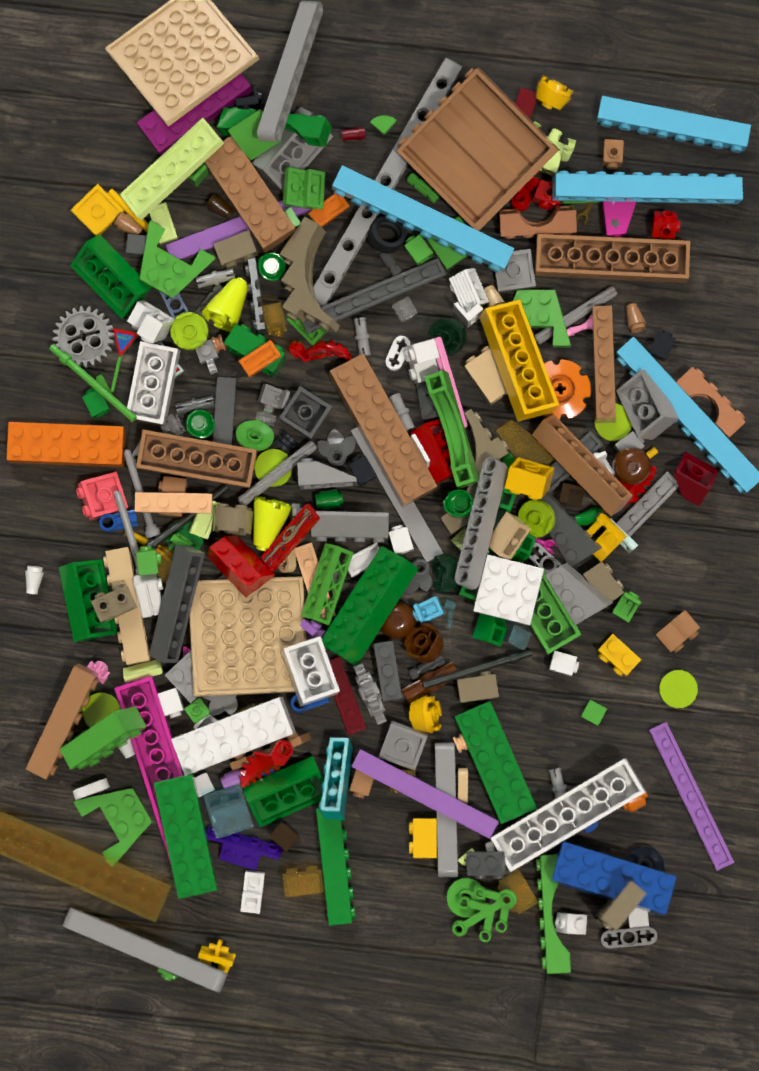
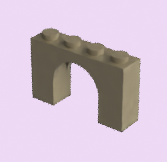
[595,880,647,931]

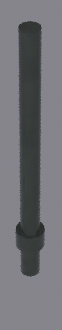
[135,484,229,558]
[422,649,532,689]

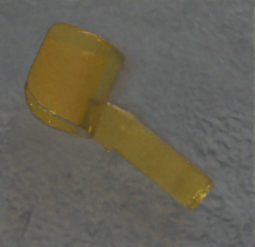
[577,201,594,225]

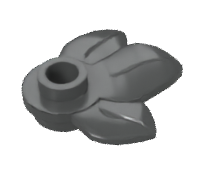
[317,428,355,466]
[405,559,432,594]

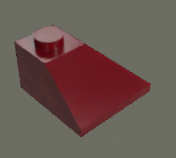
[674,452,719,506]

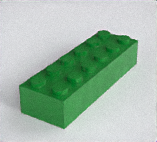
[321,546,418,666]
[454,701,537,824]
[154,774,219,899]

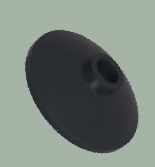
[626,847,664,872]

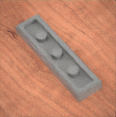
[616,472,679,537]

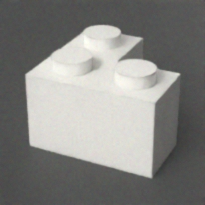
[127,300,174,344]
[403,339,439,383]

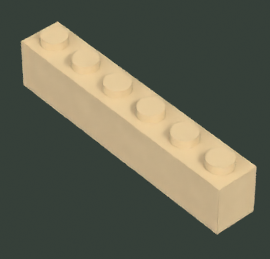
[103,547,151,666]

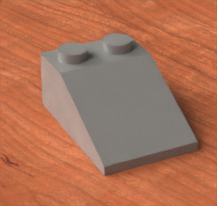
[616,369,679,440]
[297,458,357,490]

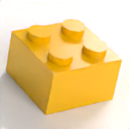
[505,457,555,500]

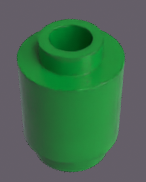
[315,489,343,511]

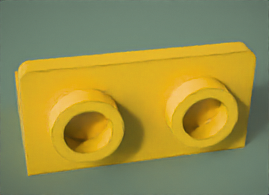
[597,634,641,677]

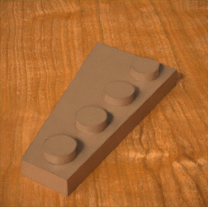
[230,732,312,771]

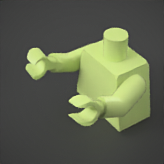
[533,121,576,177]

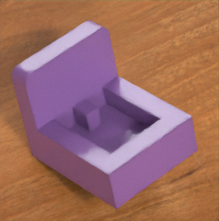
[300,619,326,641]

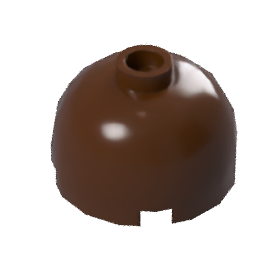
[612,447,651,485]
[380,601,416,639]
[404,623,444,663]

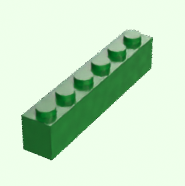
[316,808,356,926]

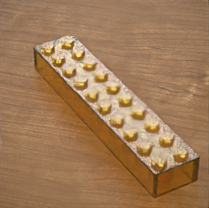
[0,810,173,922]

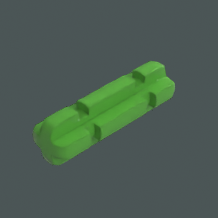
[407,173,440,203]

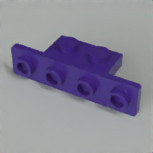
[206,825,283,871]

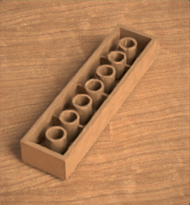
[535,234,690,283]
[328,354,438,508]

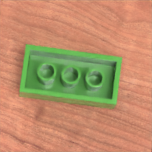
[530,571,582,655]
[60,707,147,770]

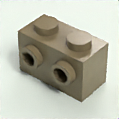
[91,584,138,624]

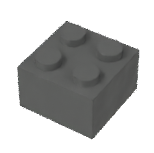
[279,386,333,441]

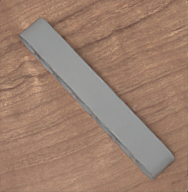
[455,457,508,590]
[435,742,458,877]

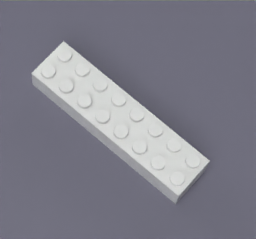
[491,758,646,872]

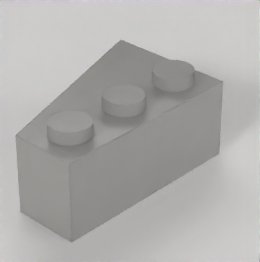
[545,563,613,625]

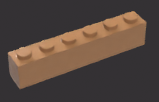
[592,306,616,423]
[532,414,633,516]
[26,663,99,779]

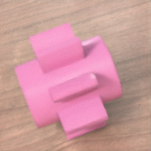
[87,661,110,684]

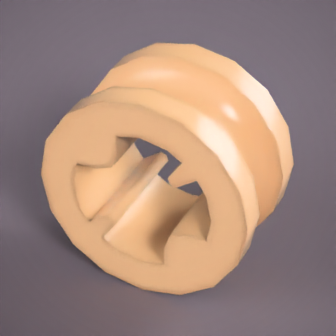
[453,734,468,753]

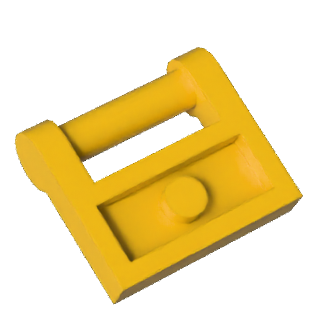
[587,513,627,562]

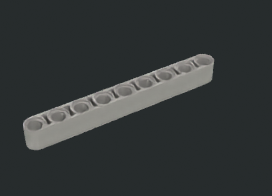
[257,1,323,142]
[63,907,228,992]

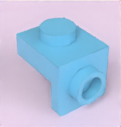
[413,596,445,623]

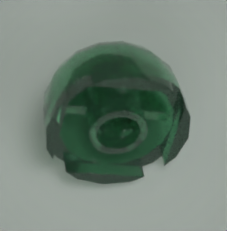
[428,318,467,356]
[432,555,459,593]

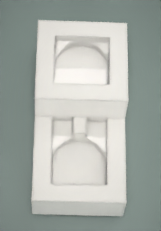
[240,870,265,914]

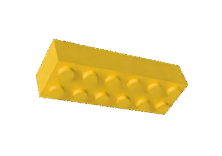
[479,300,559,422]

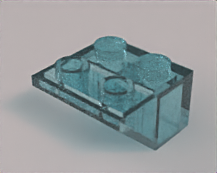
[203,784,254,839]

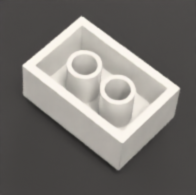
[281,637,340,707]

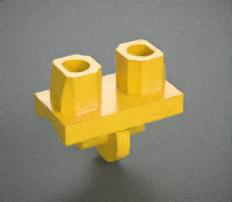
[198,939,236,973]

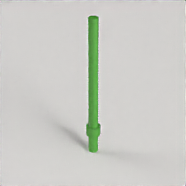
[49,344,137,422]

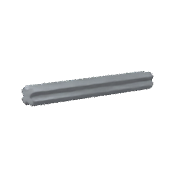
[534,286,617,344]
[238,441,317,506]

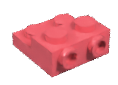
[76,472,129,521]

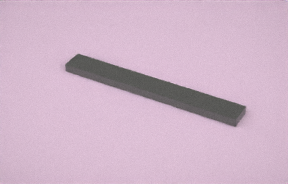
[302,258,446,334]

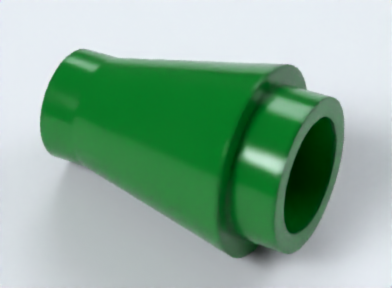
[575,507,603,526]

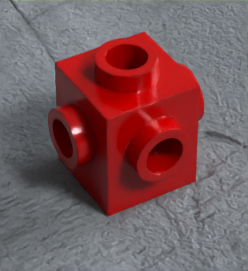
[531,180,560,210]
[652,211,680,239]

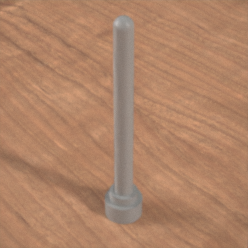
[123,449,161,539]
[114,491,139,576]

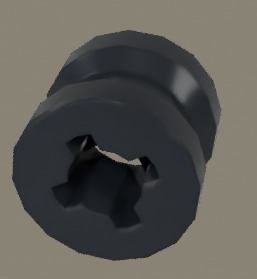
[274,431,298,455]

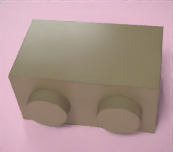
[213,230,258,269]
[582,562,624,601]
[457,671,499,703]

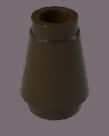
[205,193,234,220]

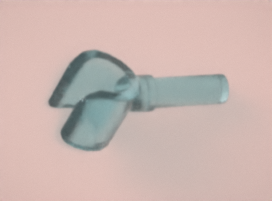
[444,599,456,627]

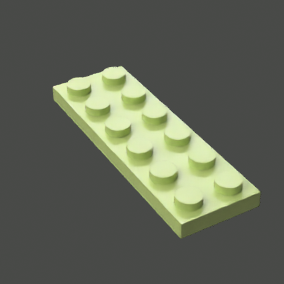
[120,118,224,220]

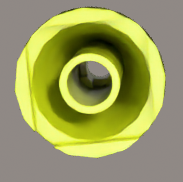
[202,278,248,332]
[253,496,292,551]

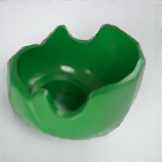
[257,252,286,281]
[185,409,215,439]
[443,489,473,519]

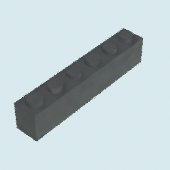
[149,545,205,663]

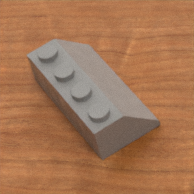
[251,107,333,192]
[311,511,389,543]

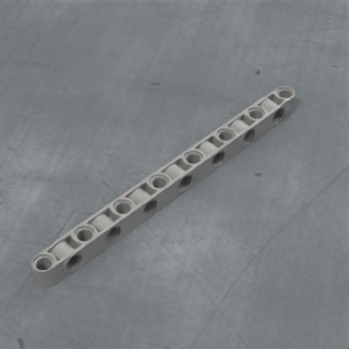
[313,58,463,306]

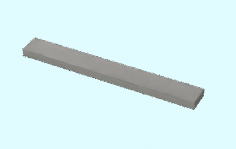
[351,427,443,562]

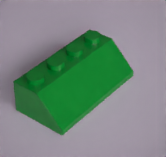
[70,234,152,319]
[58,559,117,642]
[242,756,324,827]

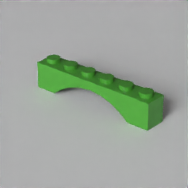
[424,371,479,488]
[536,854,571,974]

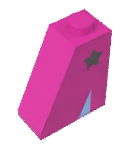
[601,202,636,238]

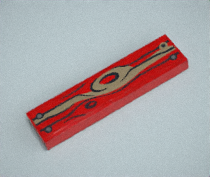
[261,504,320,571]

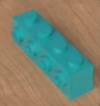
[319,738,353,820]

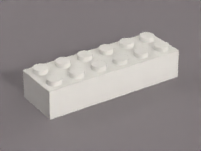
[171,697,296,776]

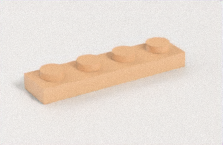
[135,492,213,514]
[295,543,336,622]

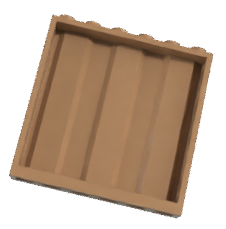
[397,67,560,231]

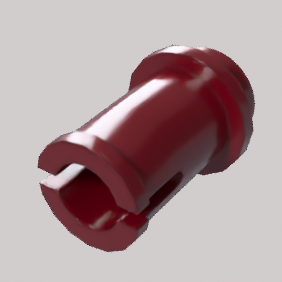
[342,126,366,142]

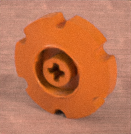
[542,359,591,420]

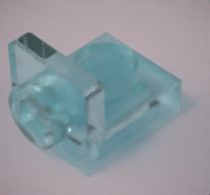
[507,625,531,650]

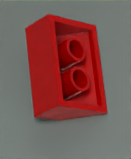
[411,419,454,484]
[208,535,275,598]

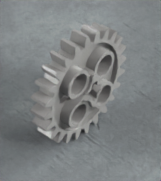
[53,306,115,368]
[354,663,386,725]

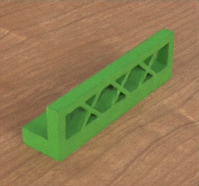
[301,543,354,625]

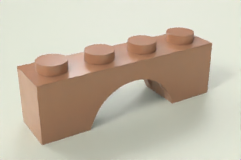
[499,205,577,239]
[676,367,745,439]

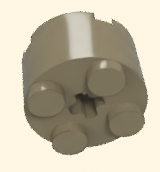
[213,503,253,535]

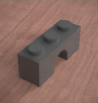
[374,641,402,702]

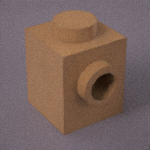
[602,139,624,169]

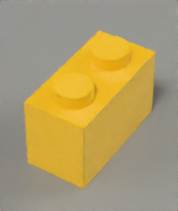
[409,818,437,858]

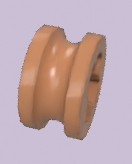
[212,334,226,353]

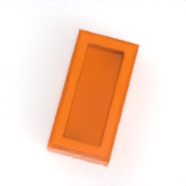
[308,194,350,227]
[239,340,282,378]

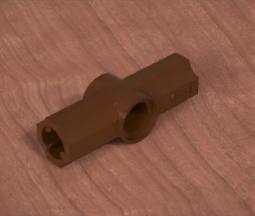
[402,662,457,704]

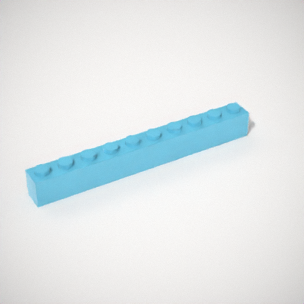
[332,165,514,272]
[552,171,743,204]
[615,337,759,495]

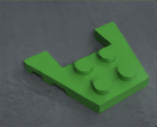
[139,221,216,298]
[513,290,571,348]
[74,788,153,867]

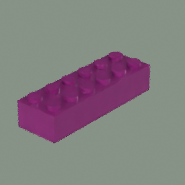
[137,73,252,157]

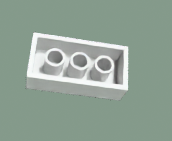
[127,341,181,425]

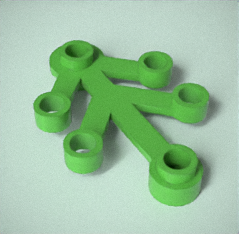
[452,886,517,942]

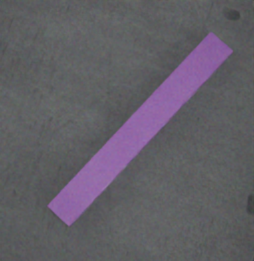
[166,201,313,260]
[649,722,734,871]
[351,749,499,839]

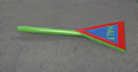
[110,328,139,393]

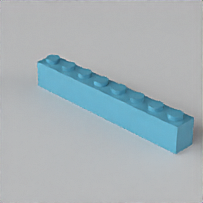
[597,96,751,153]

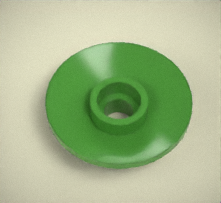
[236,420,274,451]
[447,878,486,917]

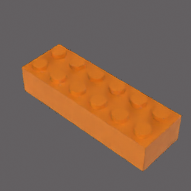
[7,422,126,467]

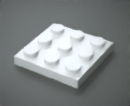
[473,555,544,626]

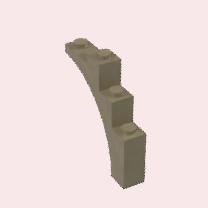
[280,217,340,332]
[441,409,509,536]

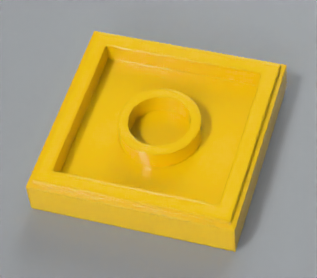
[71,184,124,236]

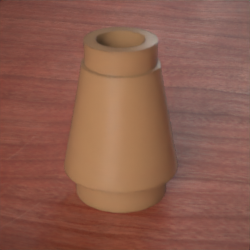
[114,212,143,235]
[626,303,646,333]

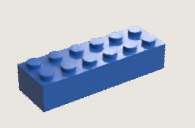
[550,842,677,916]

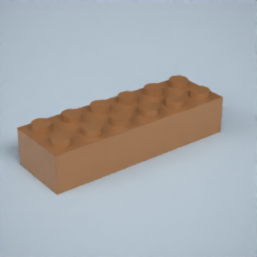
[203,136,295,254]
[136,430,257,489]

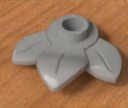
[203,695,238,716]

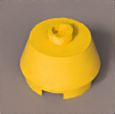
[536,75,573,110]
[409,695,442,733]

